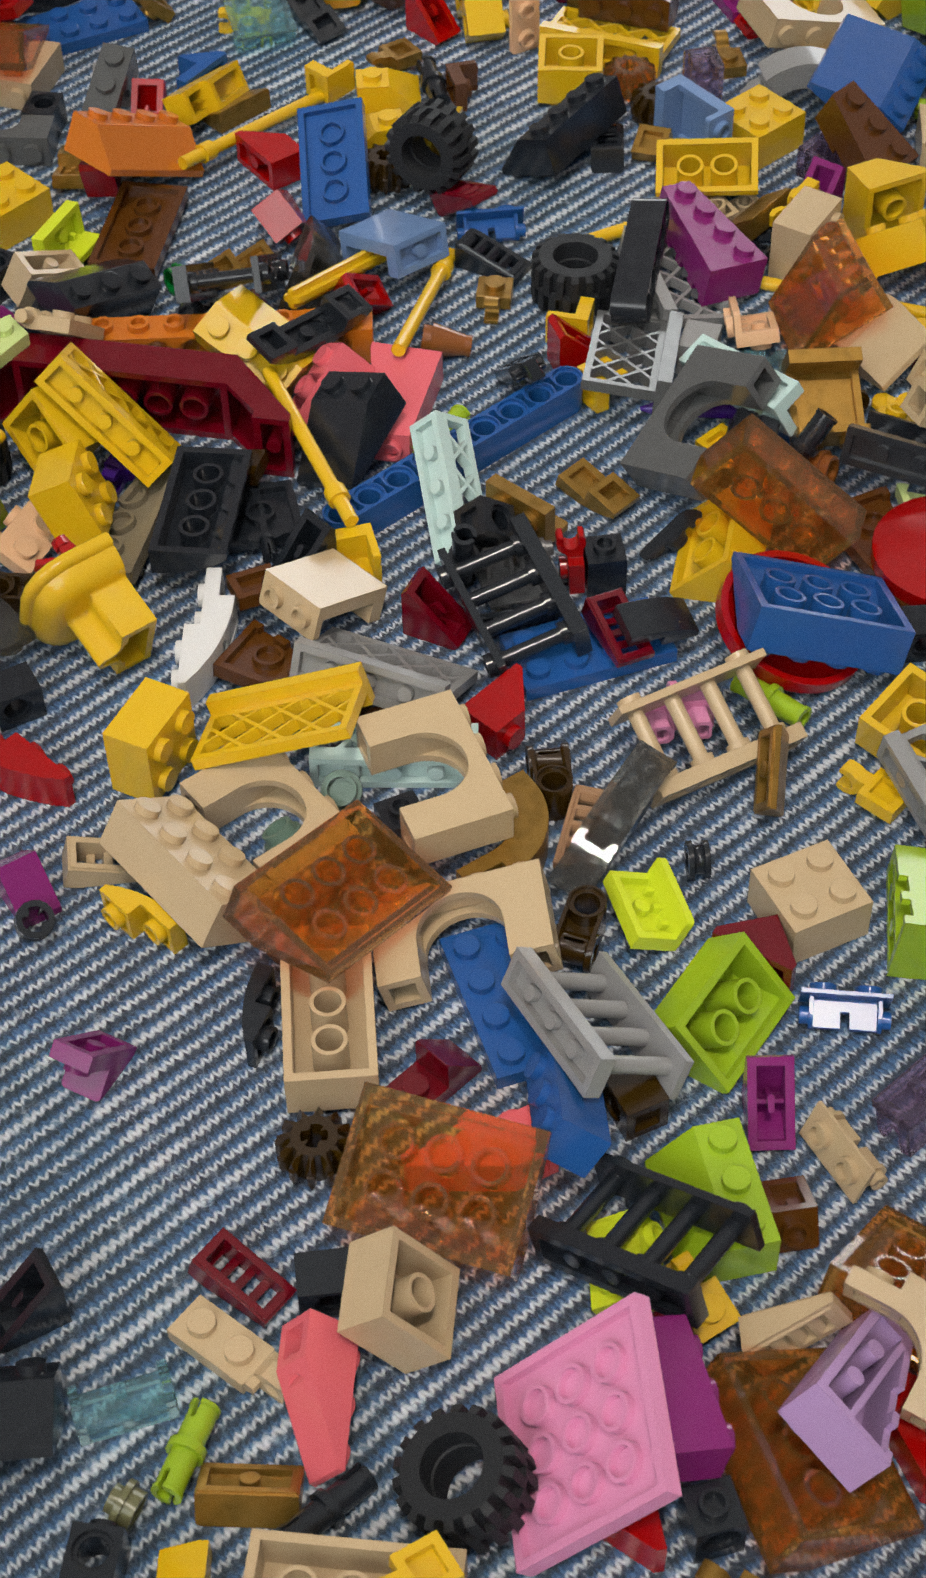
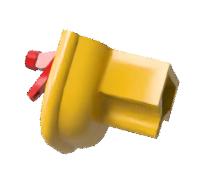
[19,532,157,675]

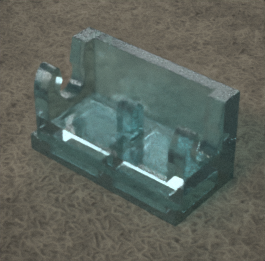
[66,1358,181,1447]

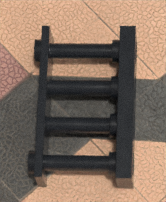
[171,253,290,304]
[839,410,926,488]
[436,512,593,678]
[527,1153,765,1329]

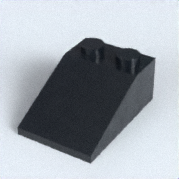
[296,371,406,490]

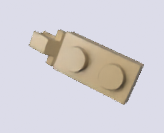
[167,1294,285,1404]

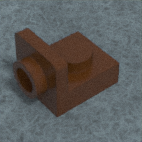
[445,60,478,112]
[225,563,272,611]
[761,1175,819,1253]

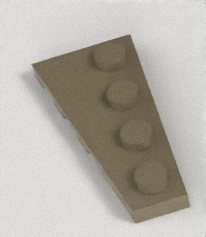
[109,469,171,584]

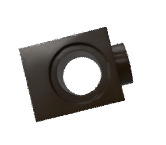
[602,1074,670,1142]

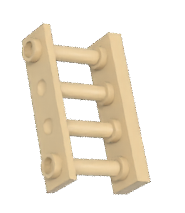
[608,648,808,809]

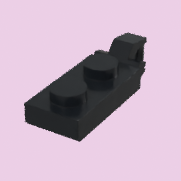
[494,352,546,387]

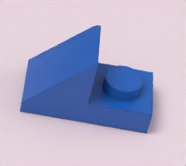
[176,51,228,90]

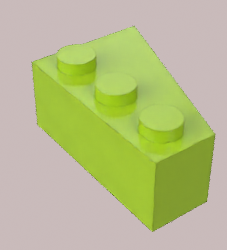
[886,844,926,980]

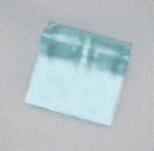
[223,0,298,51]

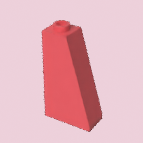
[371,342,443,463]

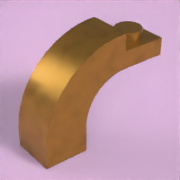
[456,770,549,879]

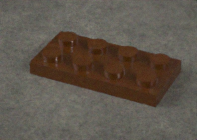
[87,181,189,278]

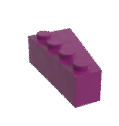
[659,181,768,307]

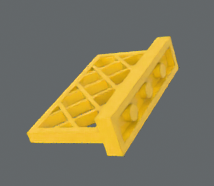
[538,6,681,78]
[34,342,181,487]
[190,662,375,771]

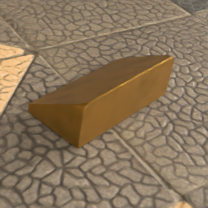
[201,88,271,134]
[731,188,792,241]
[753,724,789,817]
[194,1462,305,1529]

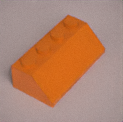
[64,107,204,177]

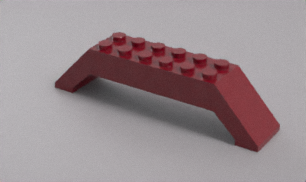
[0,332,296,478]

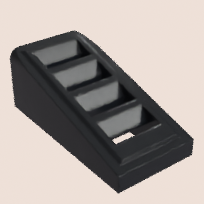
[591,124,624,173]
[455,228,532,287]

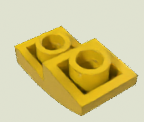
[99,884,188,954]

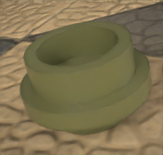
[102,1478,149,1531]

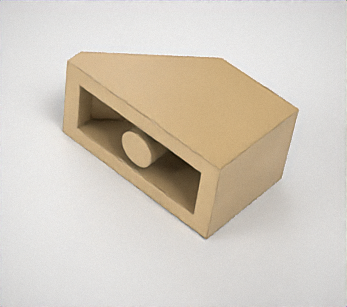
[1,250,84,308]

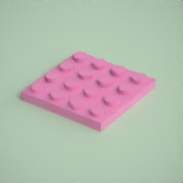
[494,1292,682,1577]

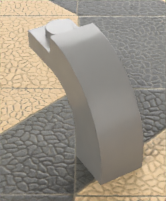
[739,46,826,97]

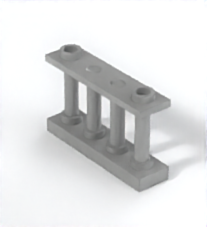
[501,947,694,1099]

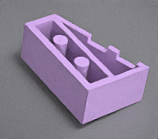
[777,1309,913,1493]

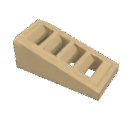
[62,836,137,888]
[738,1291,853,1370]

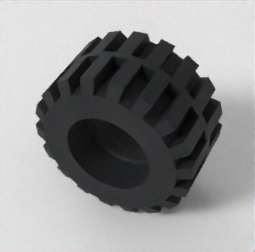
[385,98,479,195]
[531,232,619,316]
[392,1404,538,1556]

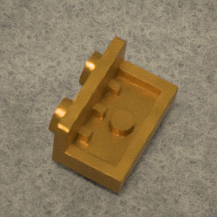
[486,473,568,543]

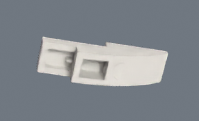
[171,567,239,707]

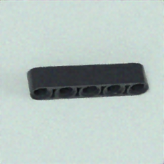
[610,198,670,323]

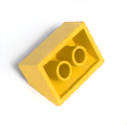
[655,137,758,197]
[193,284,315,396]
[669,480,773,603]

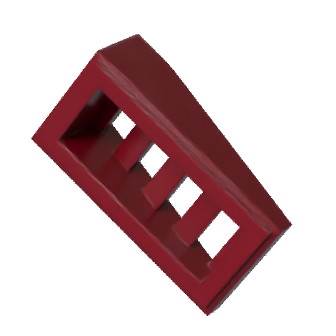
[430,180,498,217]
[581,588,655,668]
[187,1227,297,1328]

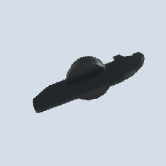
[639,509,703,560]

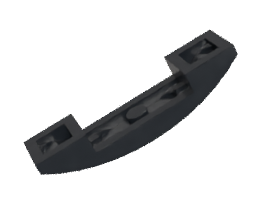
[283,0,346,46]
[246,284,373,365]

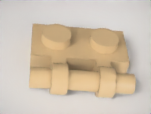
[14,306,105,340]

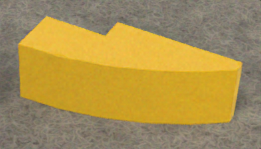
[162,60,250,126]

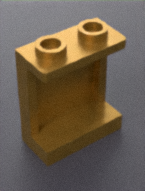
[781,346,871,450]

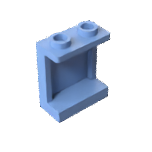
[654,74,734,139]
[339,209,449,279]

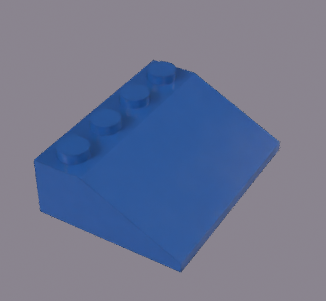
[807,13,926,133]
[731,551,916,676]

